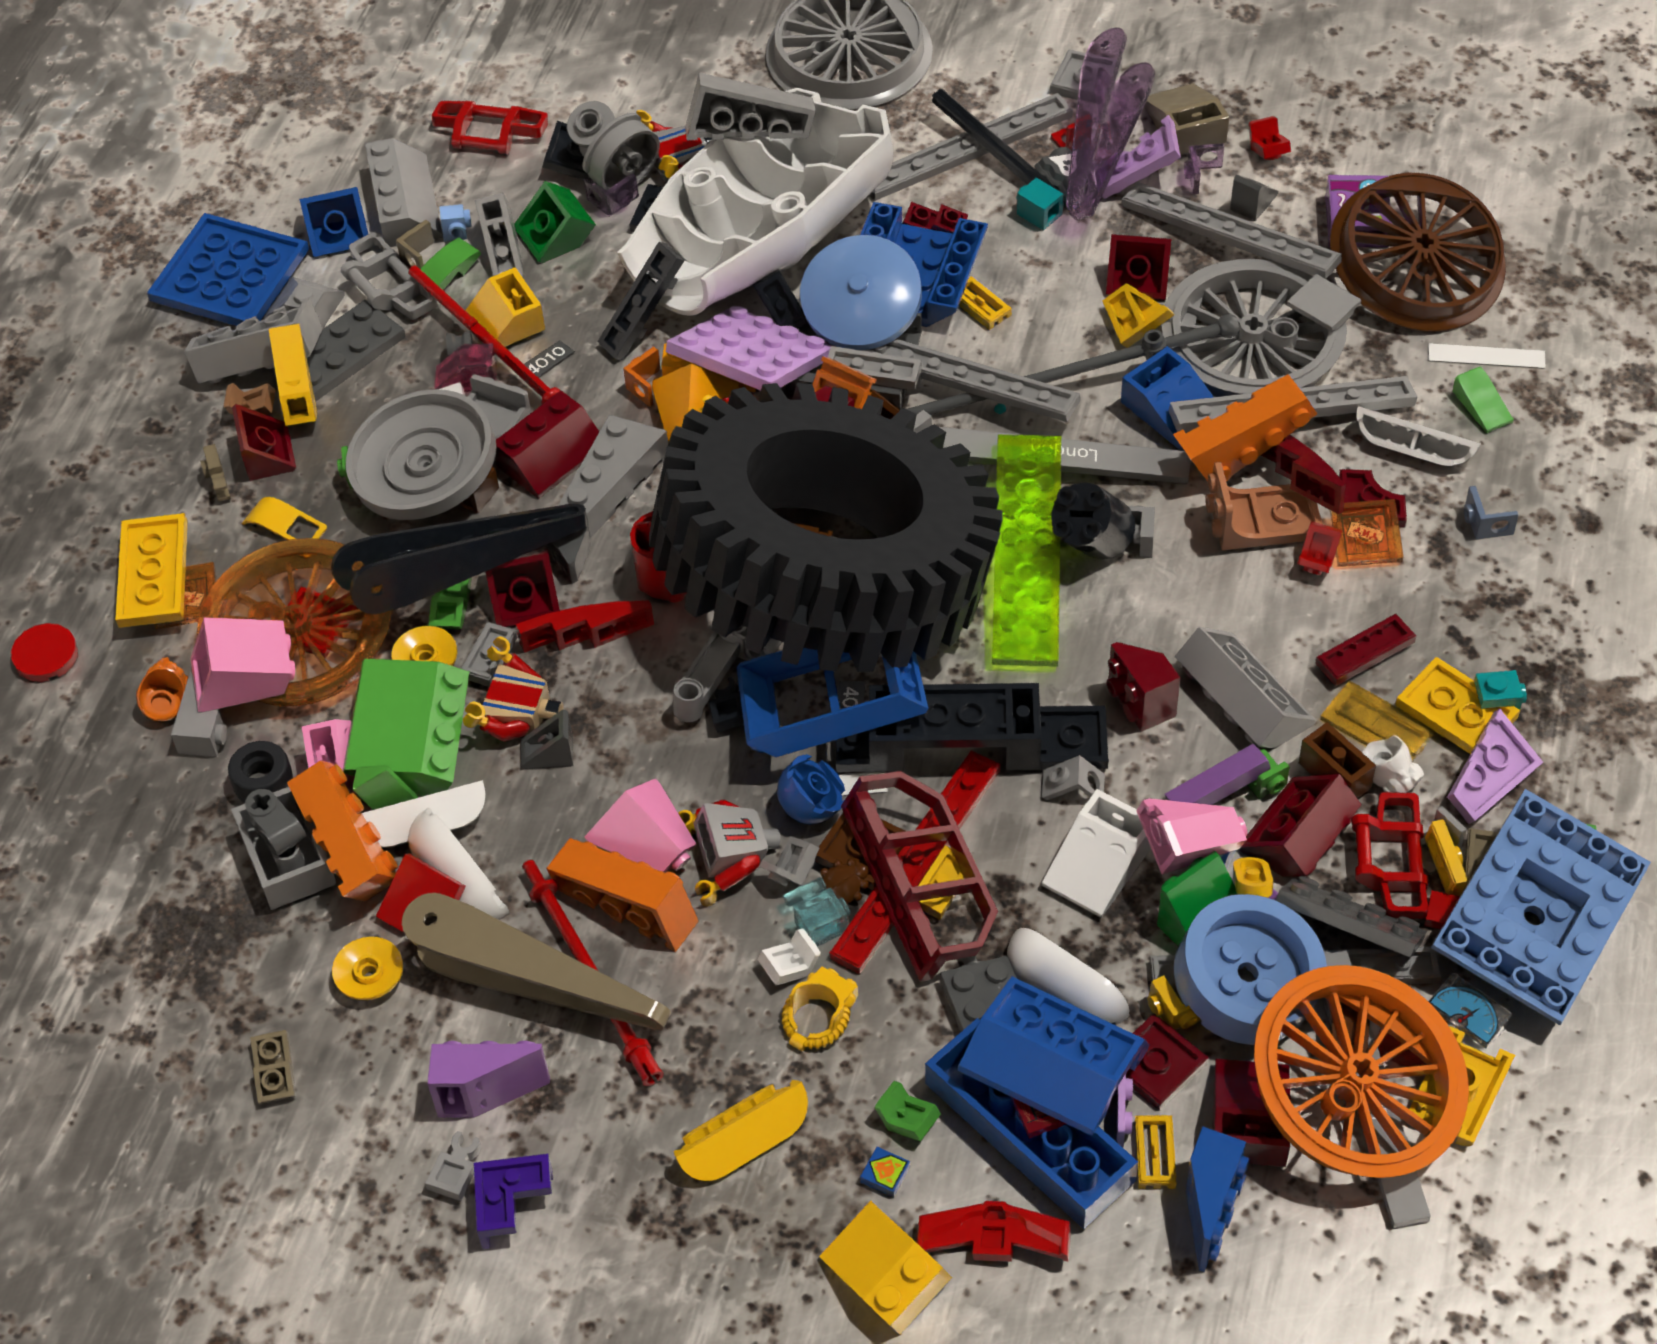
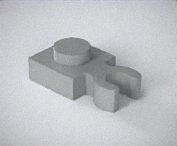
[425,1131,481,1201]

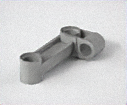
[673,625,782,722]

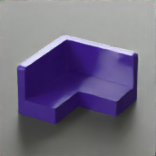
[474,1154,553,1249]

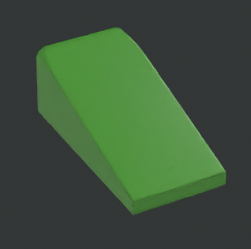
[1452,366,1514,433]

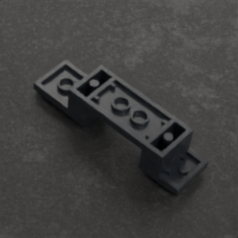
[836,683,1109,772]

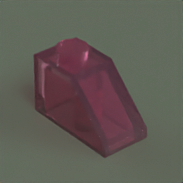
[435,343,498,392]

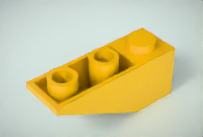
[269,323,318,426]

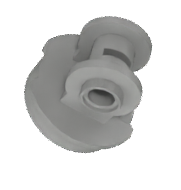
[567,101,660,195]

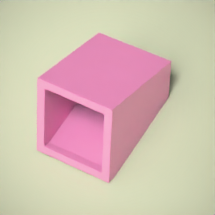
[190,618,295,712]

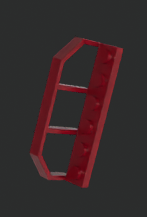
[841,771,998,982]

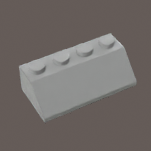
[365,138,443,247]
[1175,627,1317,748]

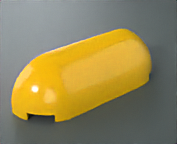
[674,1080,808,1181]

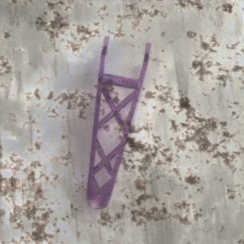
[1066,27,1155,221]

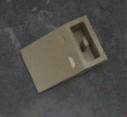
[1141,83,1229,155]

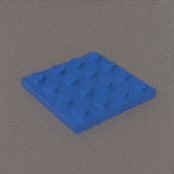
[147,213,309,326]

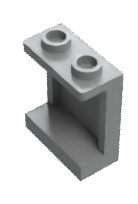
[468,374,531,463]

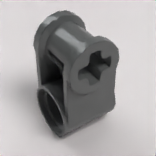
[245,789,307,857]

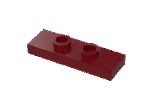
[1315,614,1417,686]

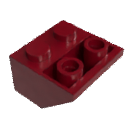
[1106,642,1180,732]

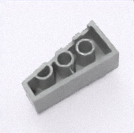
[685,72,816,140]
[184,297,323,384]
[558,415,668,538]

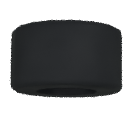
[228,741,293,803]

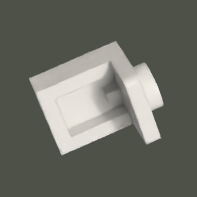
[757,928,820,986]

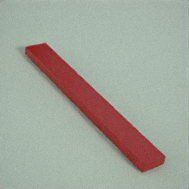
[829,750,1001,974]

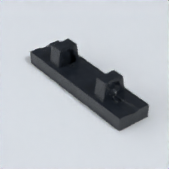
[597,242,685,361]

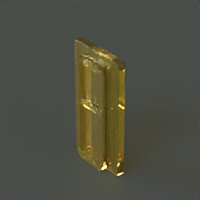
[1320,680,1436,762]

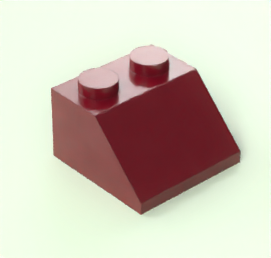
[485,549,560,627]

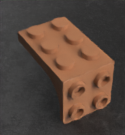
[1205,462,1323,550]

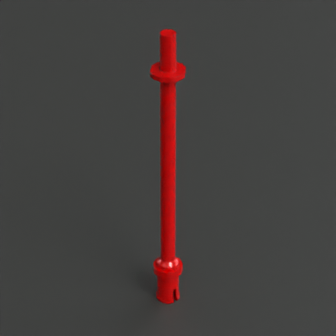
[522,860,664,1086]

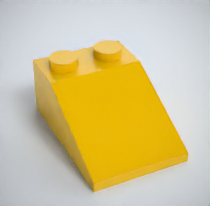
[819,1201,952,1335]

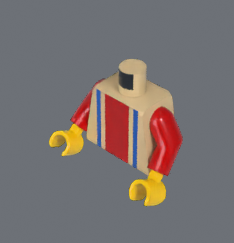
[463,636,564,742]

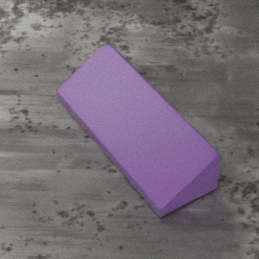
[1165,744,1271,805]

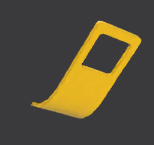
[241,497,327,551]

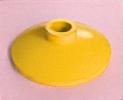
[391,626,457,666]
[332,937,403,1000]

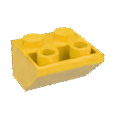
[465,267,546,353]

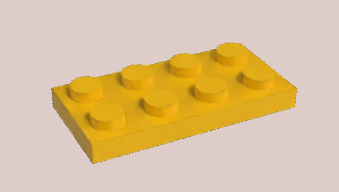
[115,513,188,628]

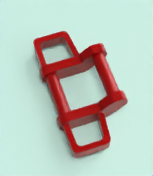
[432,101,548,155]
[1351,792,1428,919]

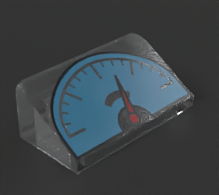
[1428,973,1512,1049]

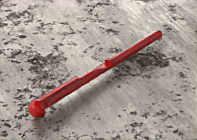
[408,265,560,404]

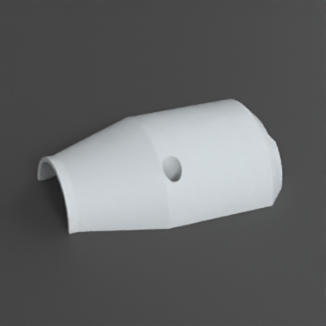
[617,88,893,316]

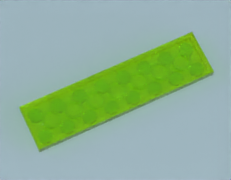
[992,434,1062,667]

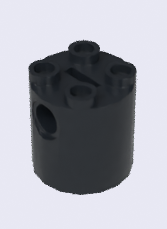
[1051,482,1135,560]

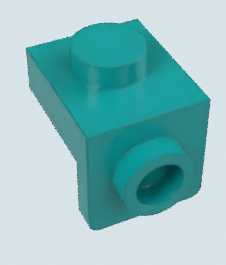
[1474,670,1527,710]

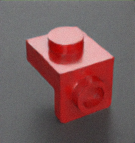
[1248,116,1291,160]
[1297,521,1343,575]

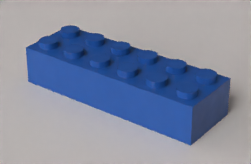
[925,1018,1138,1229]

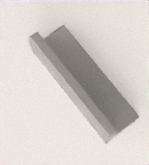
[828,346,922,390]

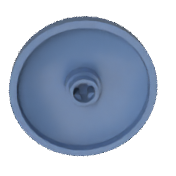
[800,235,922,350]

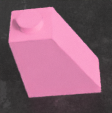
[584,778,696,872]
[1136,798,1247,875]

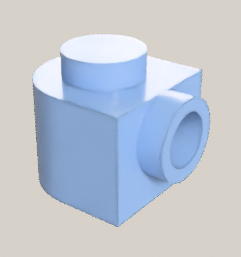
[439,204,472,242]

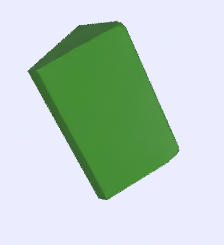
[353,765,418,810]

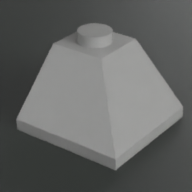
[264,277,345,328]

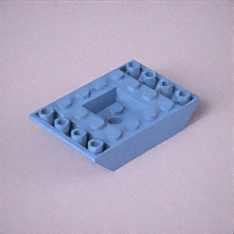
[1431,789,1651,1025]

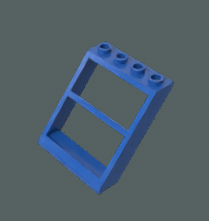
[737,648,929,757]

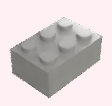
[231,787,337,910]

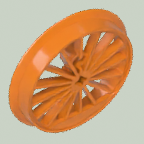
[1254,965,1469,1178]

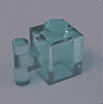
[783,877,851,947]

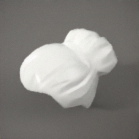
[1362,735,1424,793]

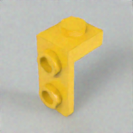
[1147,976,1200,1030]

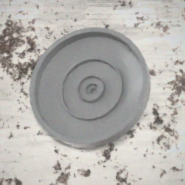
[346,389,496,520]

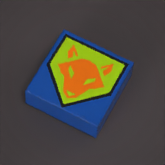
[860,1147,910,1197]

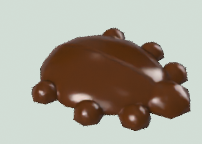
[820,858,869,910]

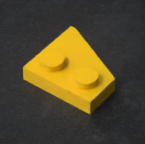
[1102,283,1174,348]

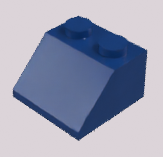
[299,187,368,257]

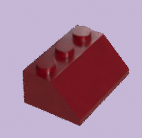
[495,390,599,499]
[1239,774,1362,877]

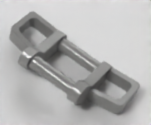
[341,232,439,320]

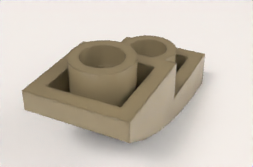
[250,1030,295,1104]

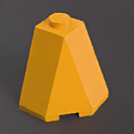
[652,364,739,441]

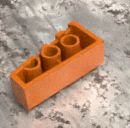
[1173,374,1317,482]
[287,760,398,901]

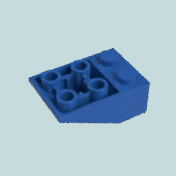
[1121,346,1214,451]
[1185,1127,1250,1272]

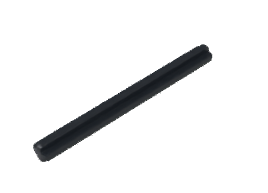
[932,89,1058,190]

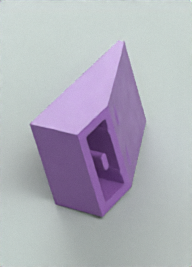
[427,1041,550,1118]

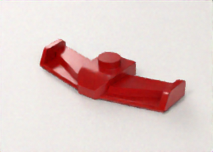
[916,1201,1071,1262]

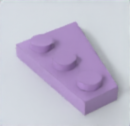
[1096,115,1181,199]
[1447,709,1543,824]

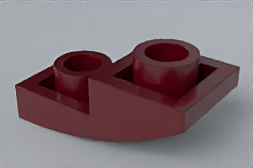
[902,202,969,233]

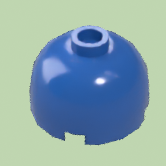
[777,754,845,825]

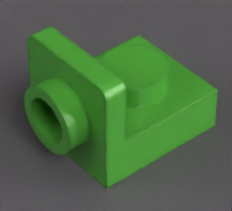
[1247,748,1290,799]

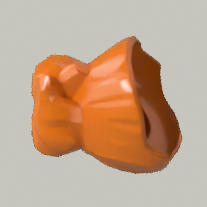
[136,657,188,722]

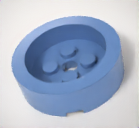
[1174,894,1327,1045]

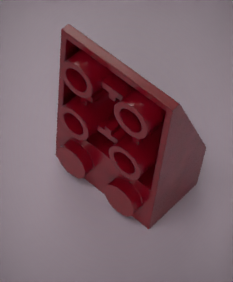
[1212,1059,1291,1167]

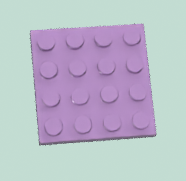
[666,306,835,390]

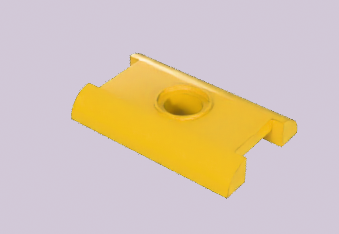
[1409,1026,1515,1146]

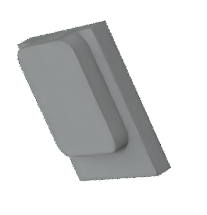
[1287,274,1361,332]

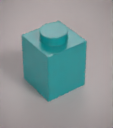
[1016,178,1063,231]

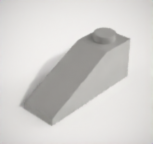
[475,193,524,277]
[171,667,227,757]

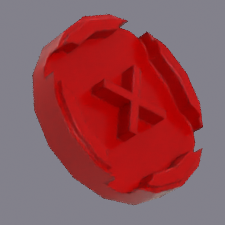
[11,623,78,682]

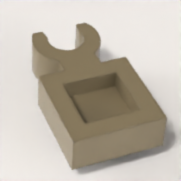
[200,444,231,502]

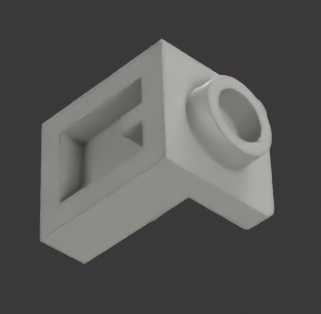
[1129,505,1155,557]

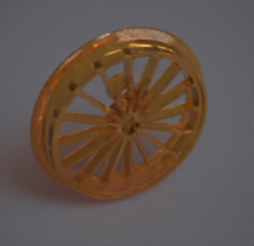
[197,538,392,706]

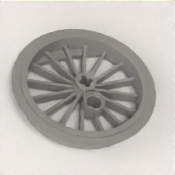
[766,0,933,109]
[1161,259,1347,397]

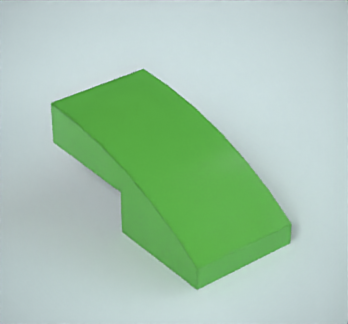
[421,237,482,290]
[428,578,472,629]

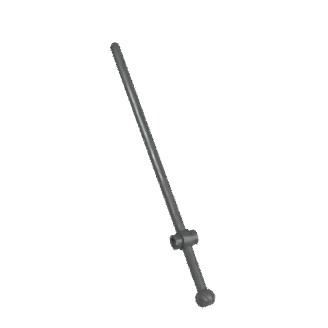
[907,314,1240,415]

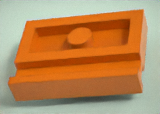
[812,356,877,409]

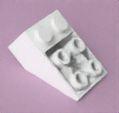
[1041,789,1151,918]

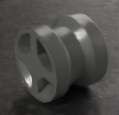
[446,331,474,364]

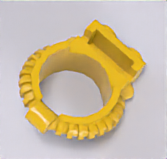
[781,966,859,1052]

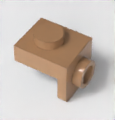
[224,383,276,415]

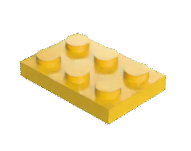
[1395,657,1520,754]

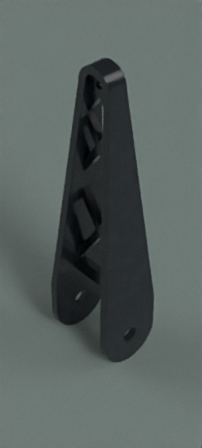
[331,504,588,614]

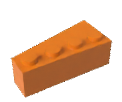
[546,838,699,952]

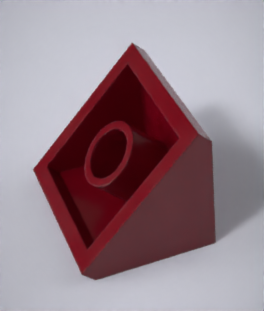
[1106,234,1172,299]
[232,404,296,481]

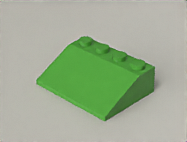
[343,659,470,797]

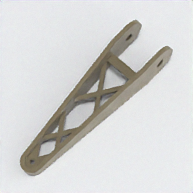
[402,893,671,1031]

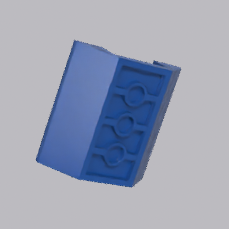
[860,202,988,327]
[957,976,1149,1136]

